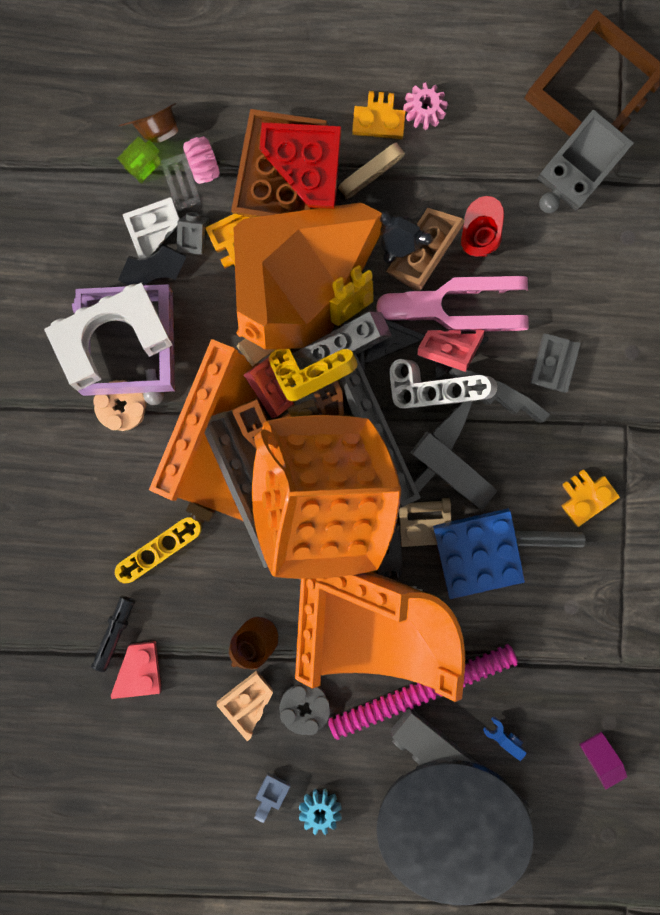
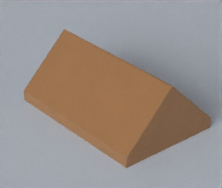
[386,208,465,291]

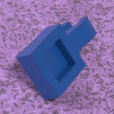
[483,717,527,761]

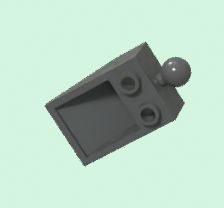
[537,110,634,213]

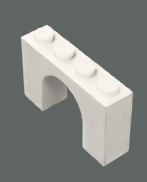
[44,283,173,391]

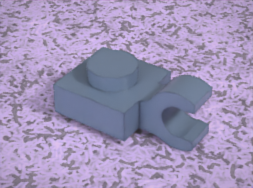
[254,773,290,823]

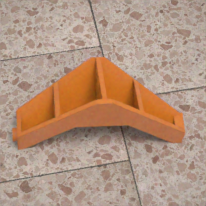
[233,203,382,350]

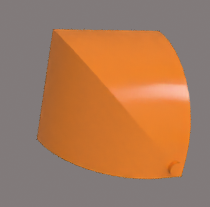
[295,572,465,702]

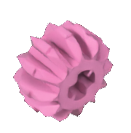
[403,82,448,130]
[183,136,220,184]

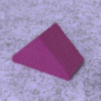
[579,732,627,789]

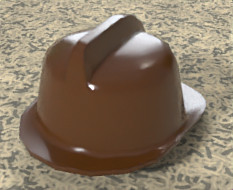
[119,103,178,143]
[229,617,279,670]

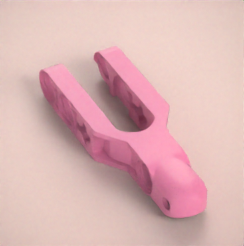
[376,276,529,332]

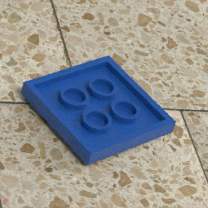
[433,508,525,599]

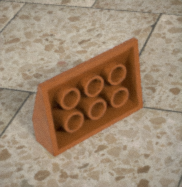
[231,109,328,218]

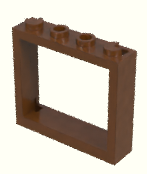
[524,9,660,137]

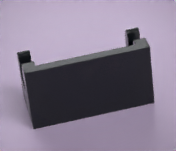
[377,524,403,578]

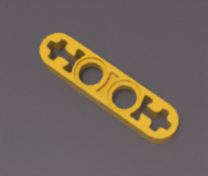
[115,517,202,583]

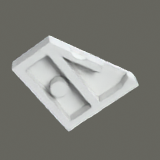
[123,197,180,258]

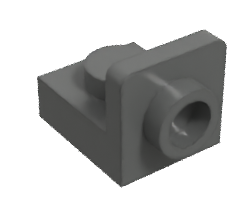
[177,212,209,255]

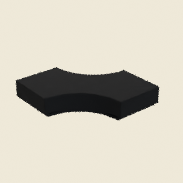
[118,244,187,286]

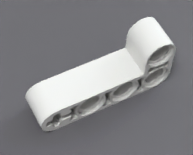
[390,359,497,408]

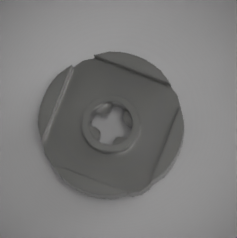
[279,683,330,735]

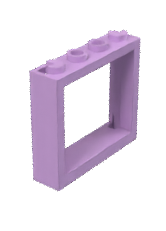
[72,284,175,396]

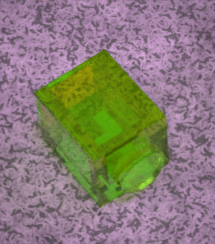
[117,136,162,184]

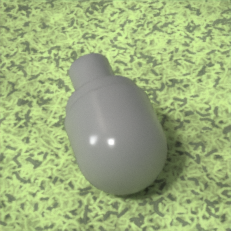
[143,369,164,405]

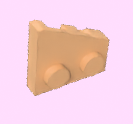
[217,671,273,741]

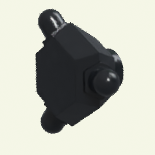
[380,211,433,264]

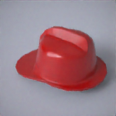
[461,196,504,257]

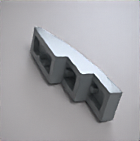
[448,368,550,423]
[413,401,472,492]
[410,432,497,511]

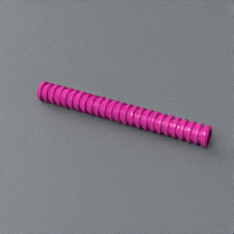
[328,644,518,740]

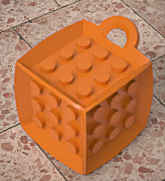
[252,415,401,579]

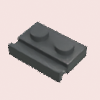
[529,333,581,393]

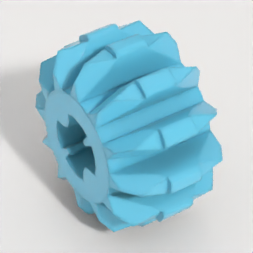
[299,789,342,835]

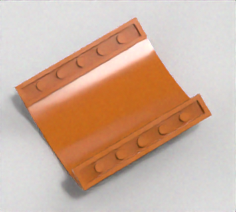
[149,339,259,521]

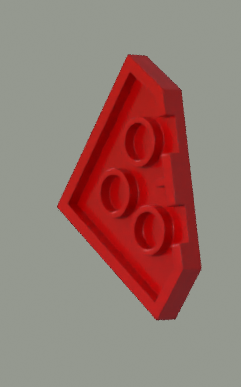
[259,123,342,209]

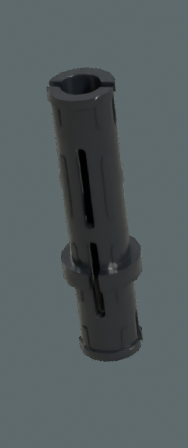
[91,595,135,672]

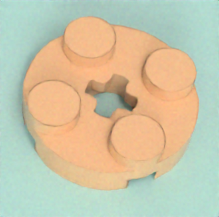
[94,380,147,431]

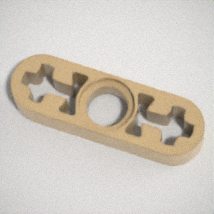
[338,143,405,199]

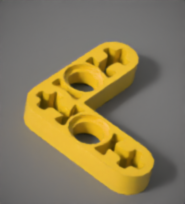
[269,349,358,401]

